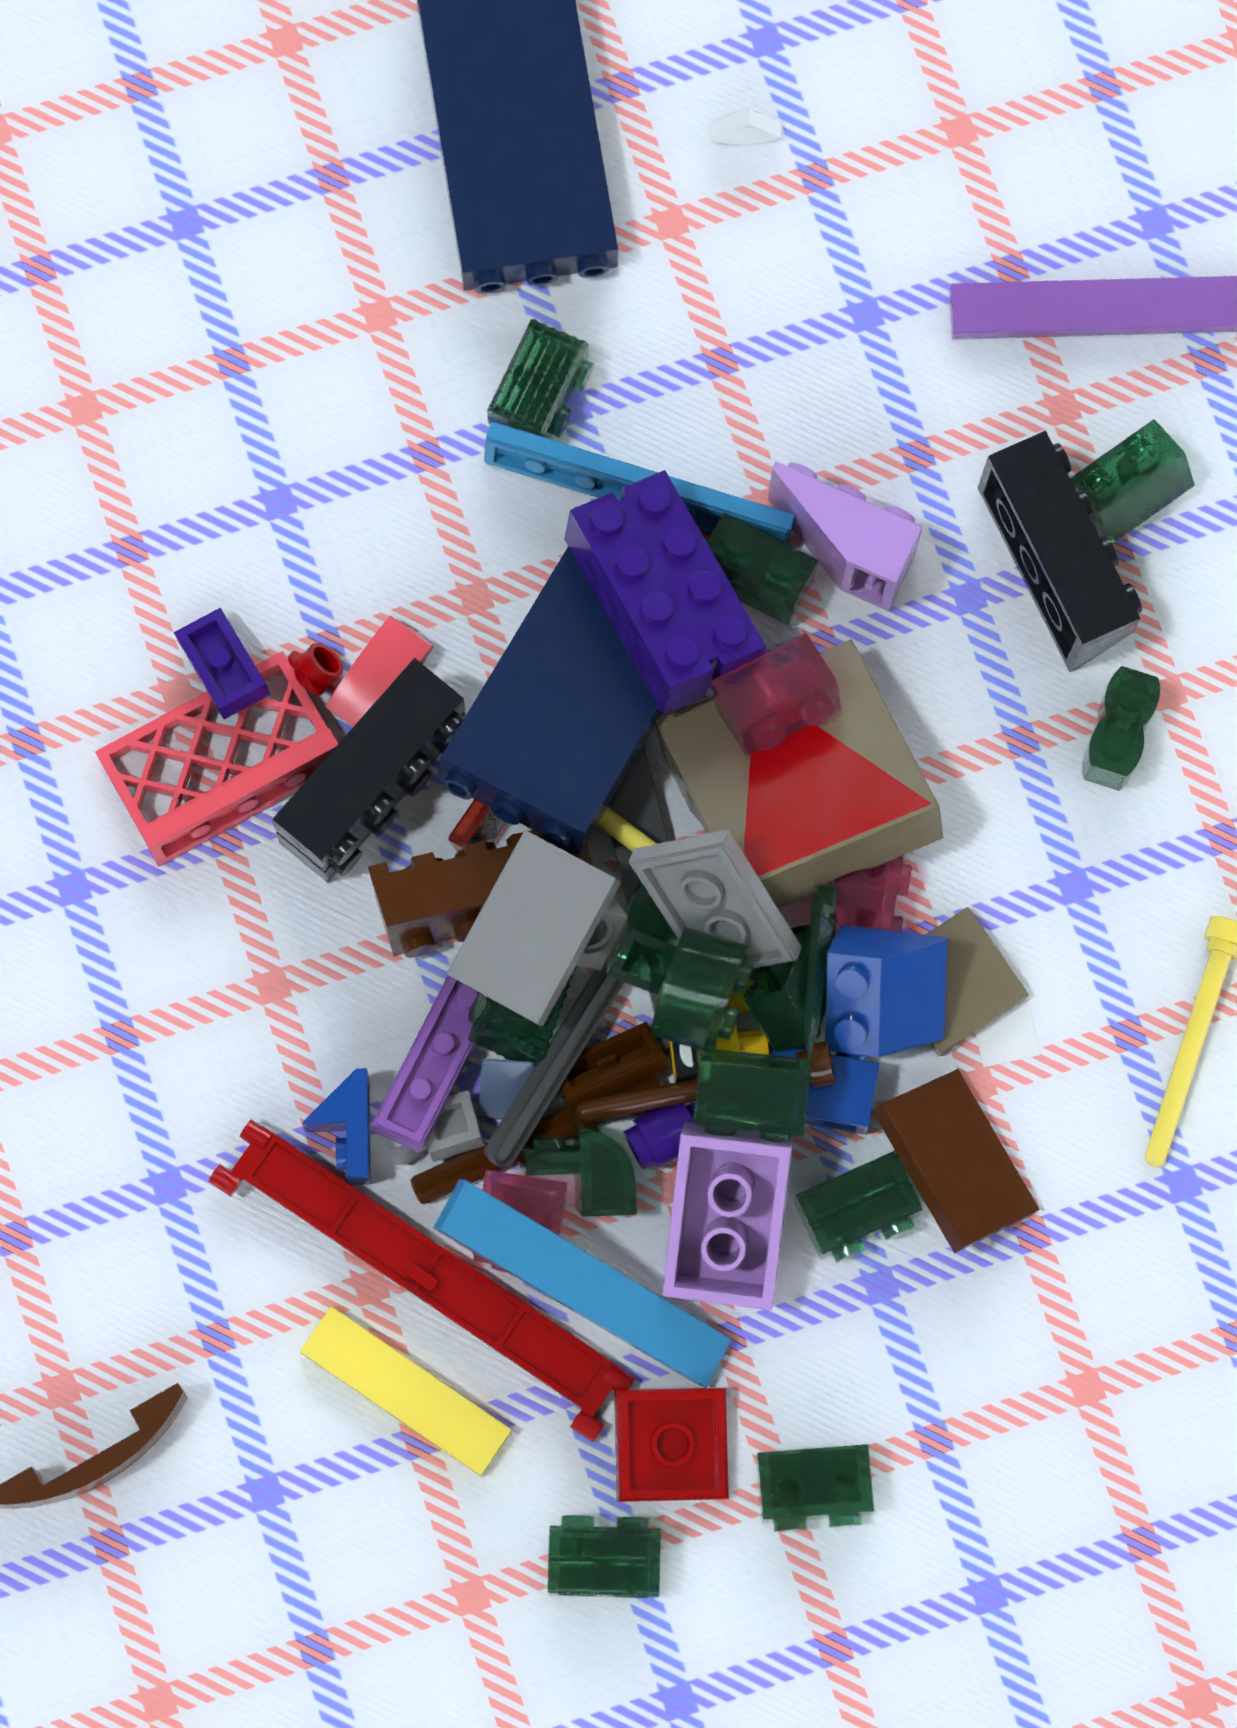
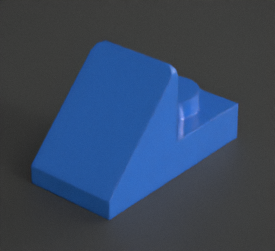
[302,1068,371,1185]

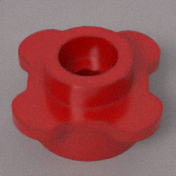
[288,643,343,696]

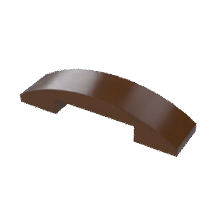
[0,1383,188,1509]

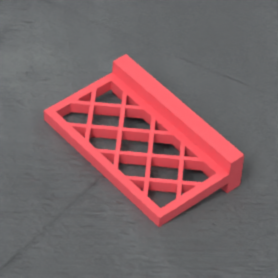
[95,651,338,867]

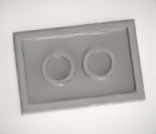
[629,829,802,976]
[447,830,621,1027]

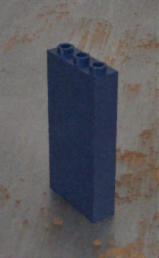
[416,0,618,294]
[437,547,733,855]

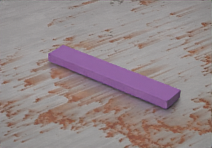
[950,276,1237,339]

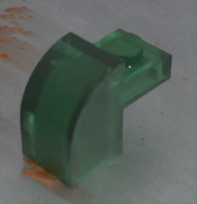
[606,880,679,995]
[520,1123,637,1217]

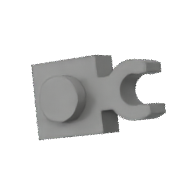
[388,1090,485,1165]

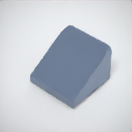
[478,1059,536,1120]

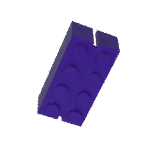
[564,470,766,715]

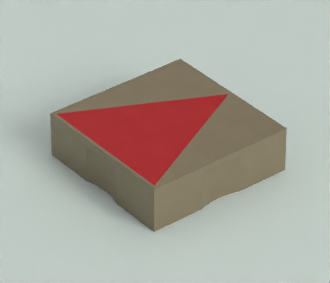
[655,639,943,908]

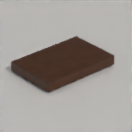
[873,1069,1040,1254]

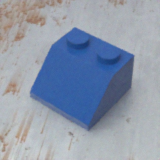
[825,925,948,1057]

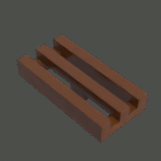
[559,1021,670,1113]

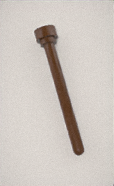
[575,1041,836,1123]

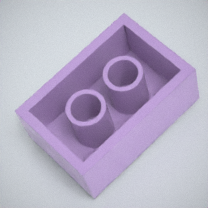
[662,1122,794,1310]

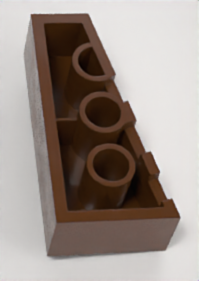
[368,830,593,958]

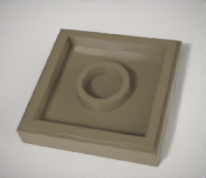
[925,907,1029,1057]

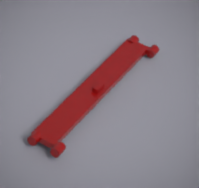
[208,1119,635,1443]

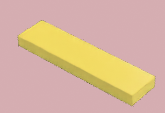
[300,1306,512,1477]

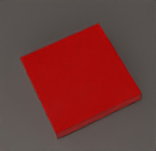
[614,1388,729,1502]

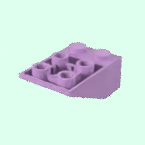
[768,461,923,611]

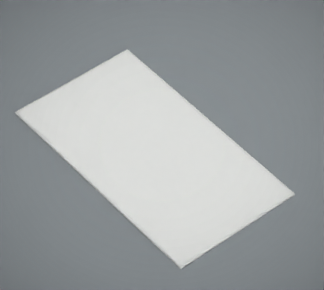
[975,957,1041,1067]

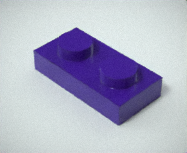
[174,607,271,720]

